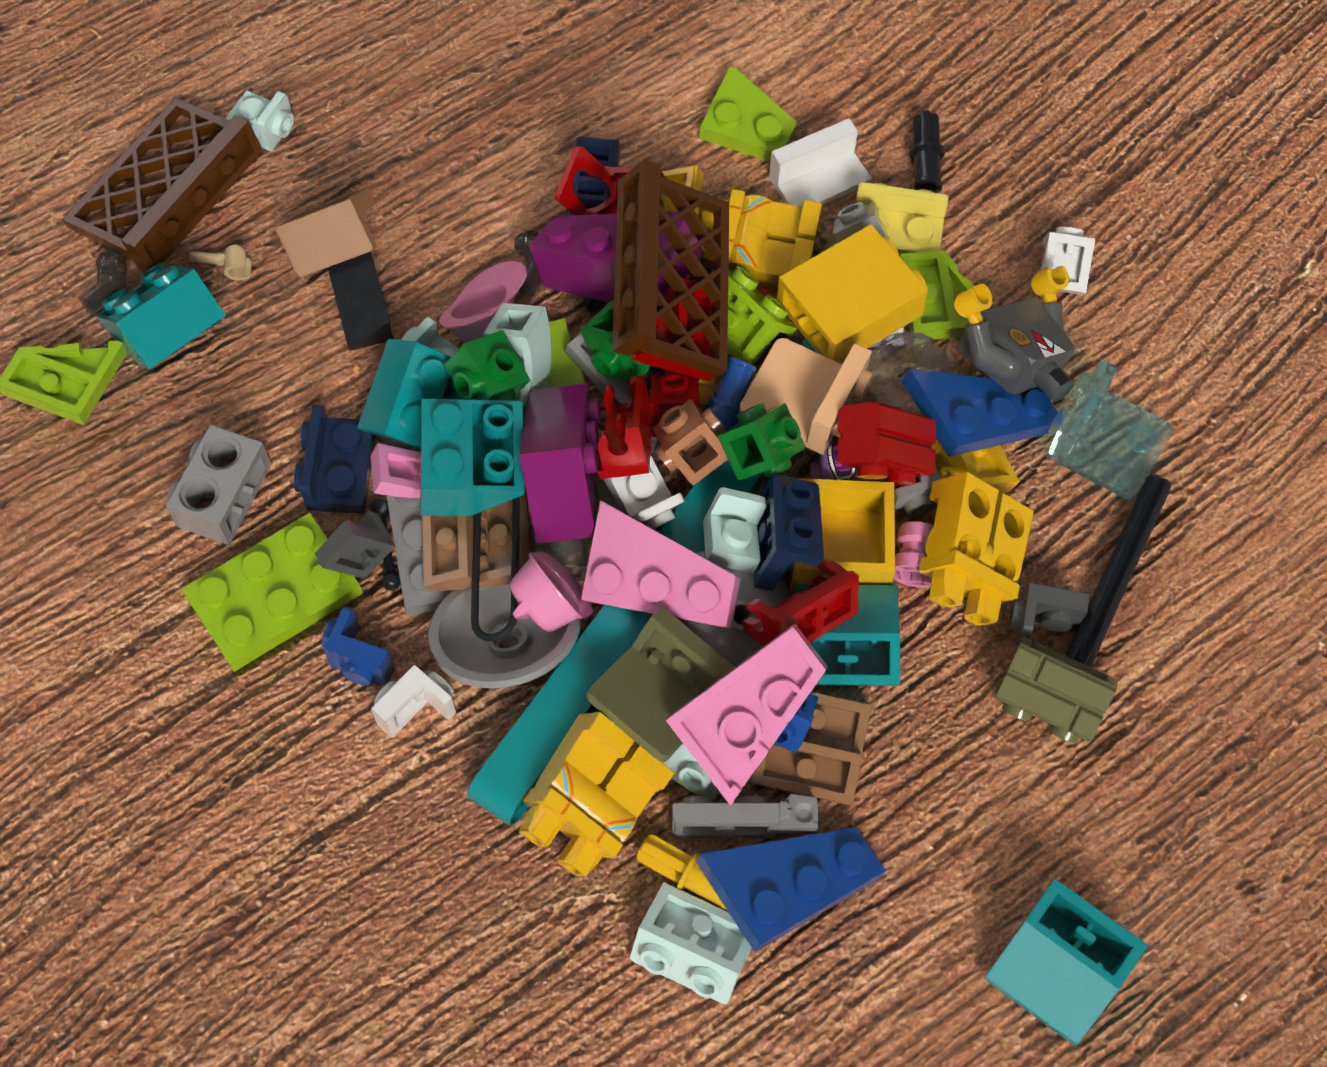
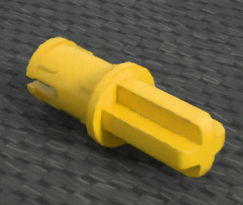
[636,834,727,911]

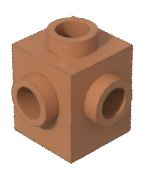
[652,399,728,486]

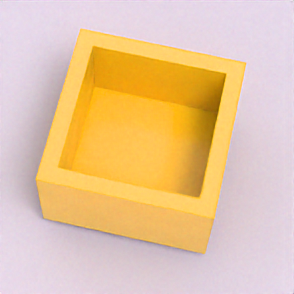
[789,478,895,593]

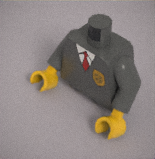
[954,266,1074,402]

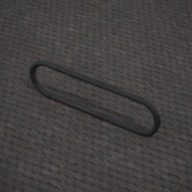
[471,497,520,641]

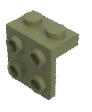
[586,606,735,762]

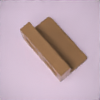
[275,187,376,277]

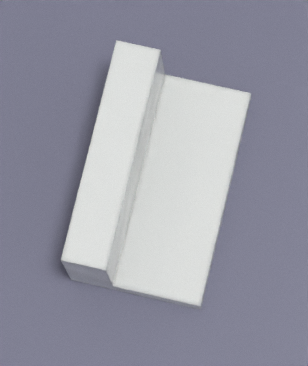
[769,118,872,207]

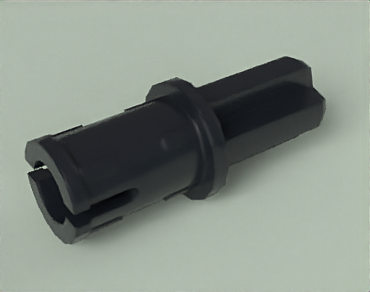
[909,110,945,193]

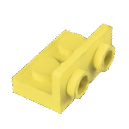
[856,182,949,254]

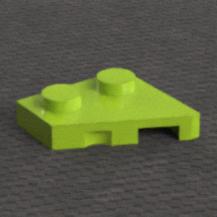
[699,66,797,162]
[899,250,987,341]
[0,340,128,425]

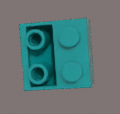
[95,263,226,370]
[357,339,463,451]
[420,399,525,516]
[797,584,900,686]
[984,879,1148,1046]

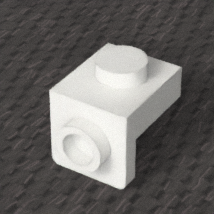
[371,665,456,738]

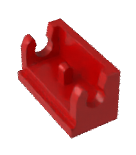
[597,375,653,479]
[743,559,859,647]

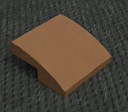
[422,488,530,591]
[751,692,872,806]

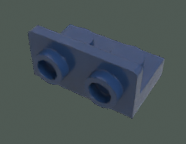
[294,405,376,514]
[753,473,824,591]

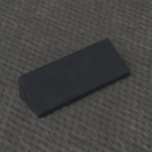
[328,251,394,351]

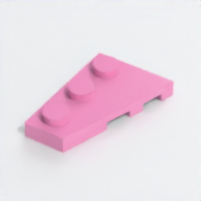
[581,500,741,629]
[666,624,827,806]

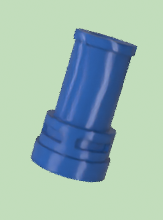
[702,357,757,430]

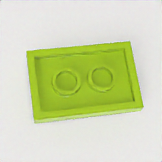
[181,513,363,672]

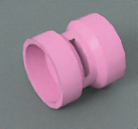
[894,522,934,588]

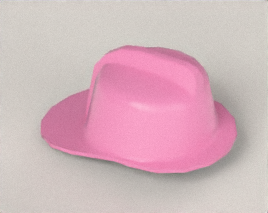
[439,261,527,343]
[510,551,593,632]

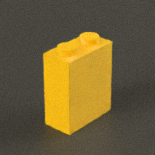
[777,224,928,364]

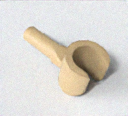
[189,245,252,281]

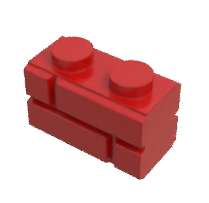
[837,402,936,486]

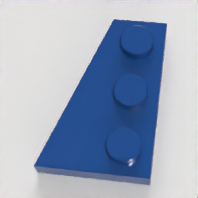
[902,369,1064,457]
[696,827,886,952]

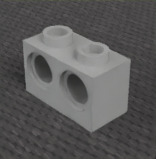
[166,425,272,546]

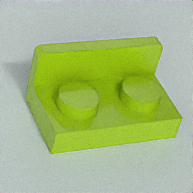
[709,266,797,366]

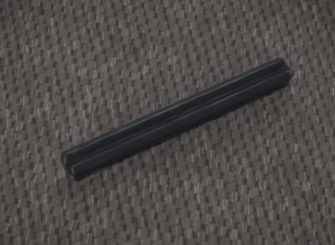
[1066,474,1171,667]

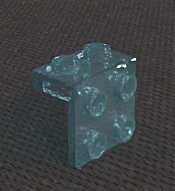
[1047,359,1173,499]

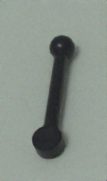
[369,499,401,591]

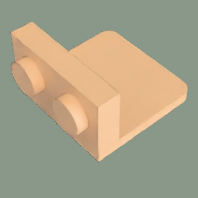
[739,338,874,455]

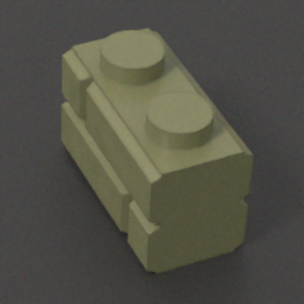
[995,636,1118,743]

